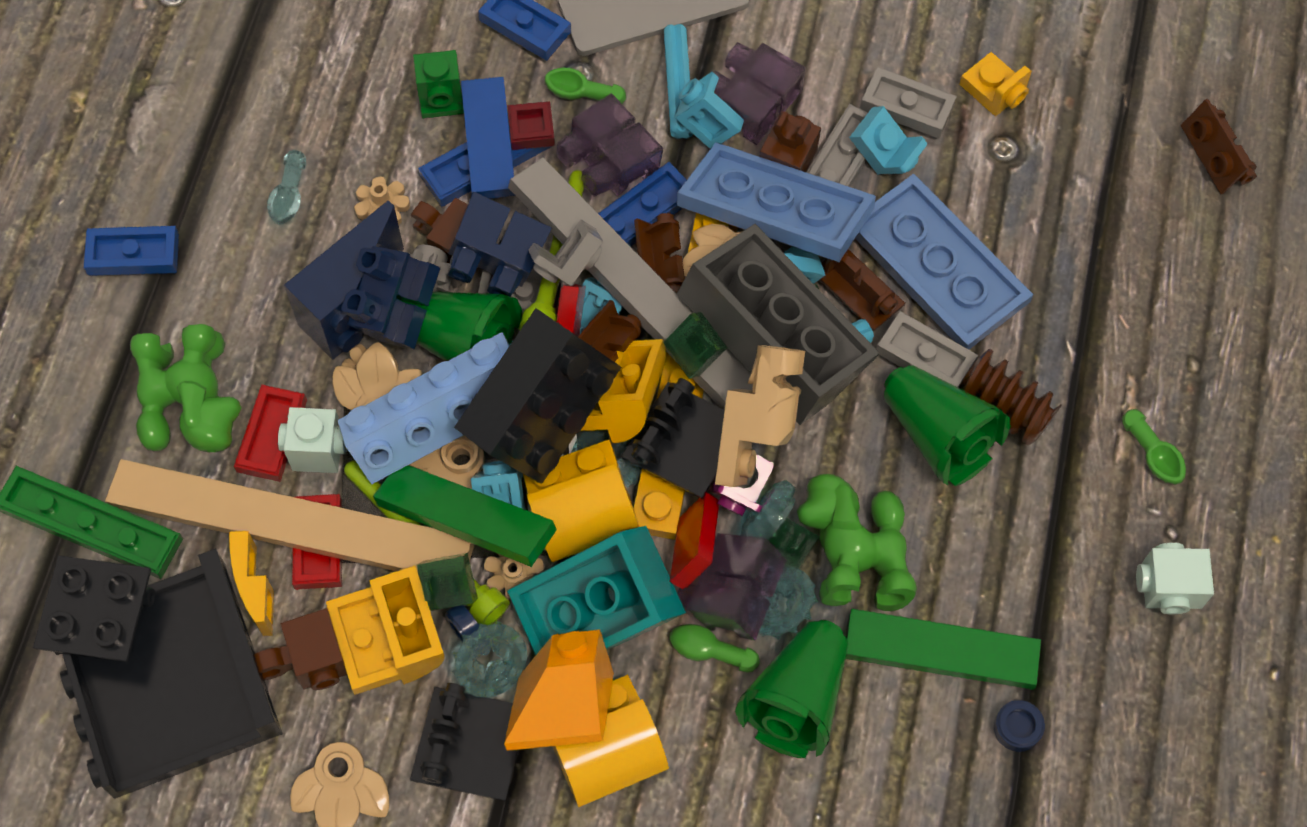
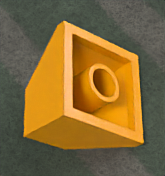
[504,629,614,751]

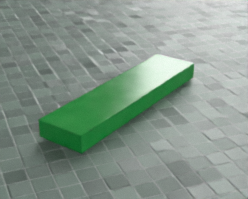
[373,465,557,567]
[0,466,183,579]
[846,609,1041,690]

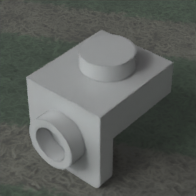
[529,219,603,286]

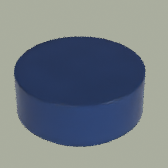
[445,602,487,651]
[994,700,1045,752]

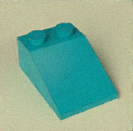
[507,526,686,655]

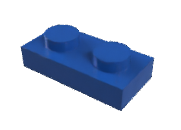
[478,0,571,61]
[83,226,179,276]

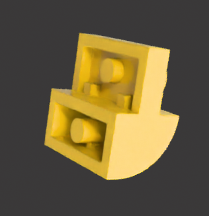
[580,339,666,443]
[523,440,639,562]
[326,565,445,695]
[553,674,669,807]

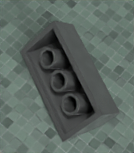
[677,224,879,425]

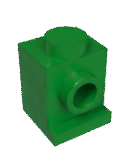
[413,50,464,119]

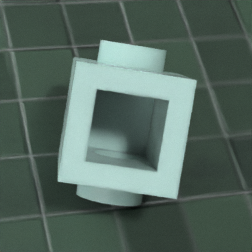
[278,407,347,473]
[1136,543,1214,615]

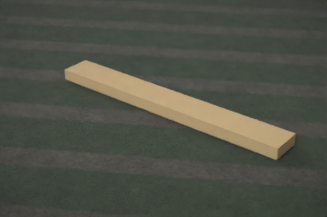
[105,459,475,586]

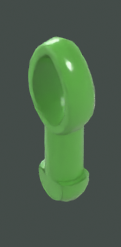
[545,67,626,106]
[1122,409,1186,485]
[670,624,760,673]

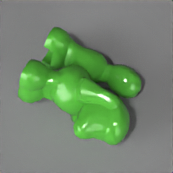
[130,324,241,452]
[797,474,917,611]

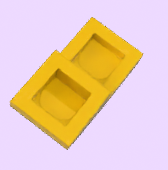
[229,531,274,636]

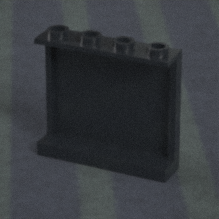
[55,548,283,799]

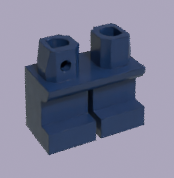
[448,192,552,297]
[341,246,441,349]

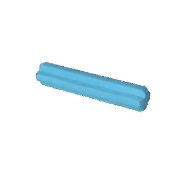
[664,24,693,139]

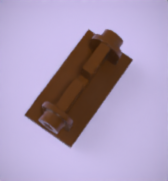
[1180,99,1257,194]
[634,213,685,294]
[820,249,905,332]
[578,300,642,362]

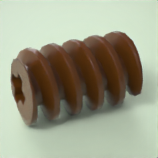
[959,349,1062,446]

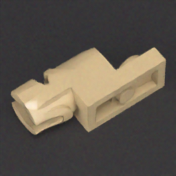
[715,345,805,487]

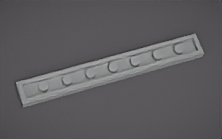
[508,158,753,410]

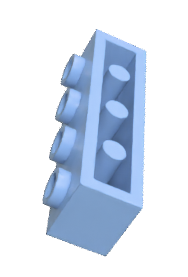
[337,332,510,484]

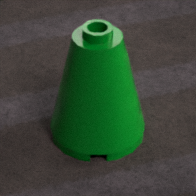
[400,291,522,361]
[884,365,1011,486]
[735,620,848,758]

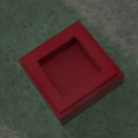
[507,101,555,150]

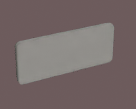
[558,0,749,56]

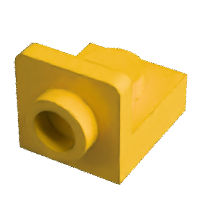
[959,52,1032,117]

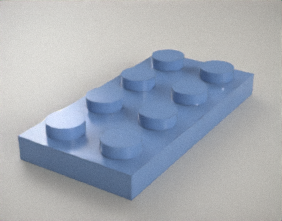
[677,142,876,262]
[855,173,1034,349]

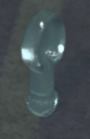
[267,150,306,225]

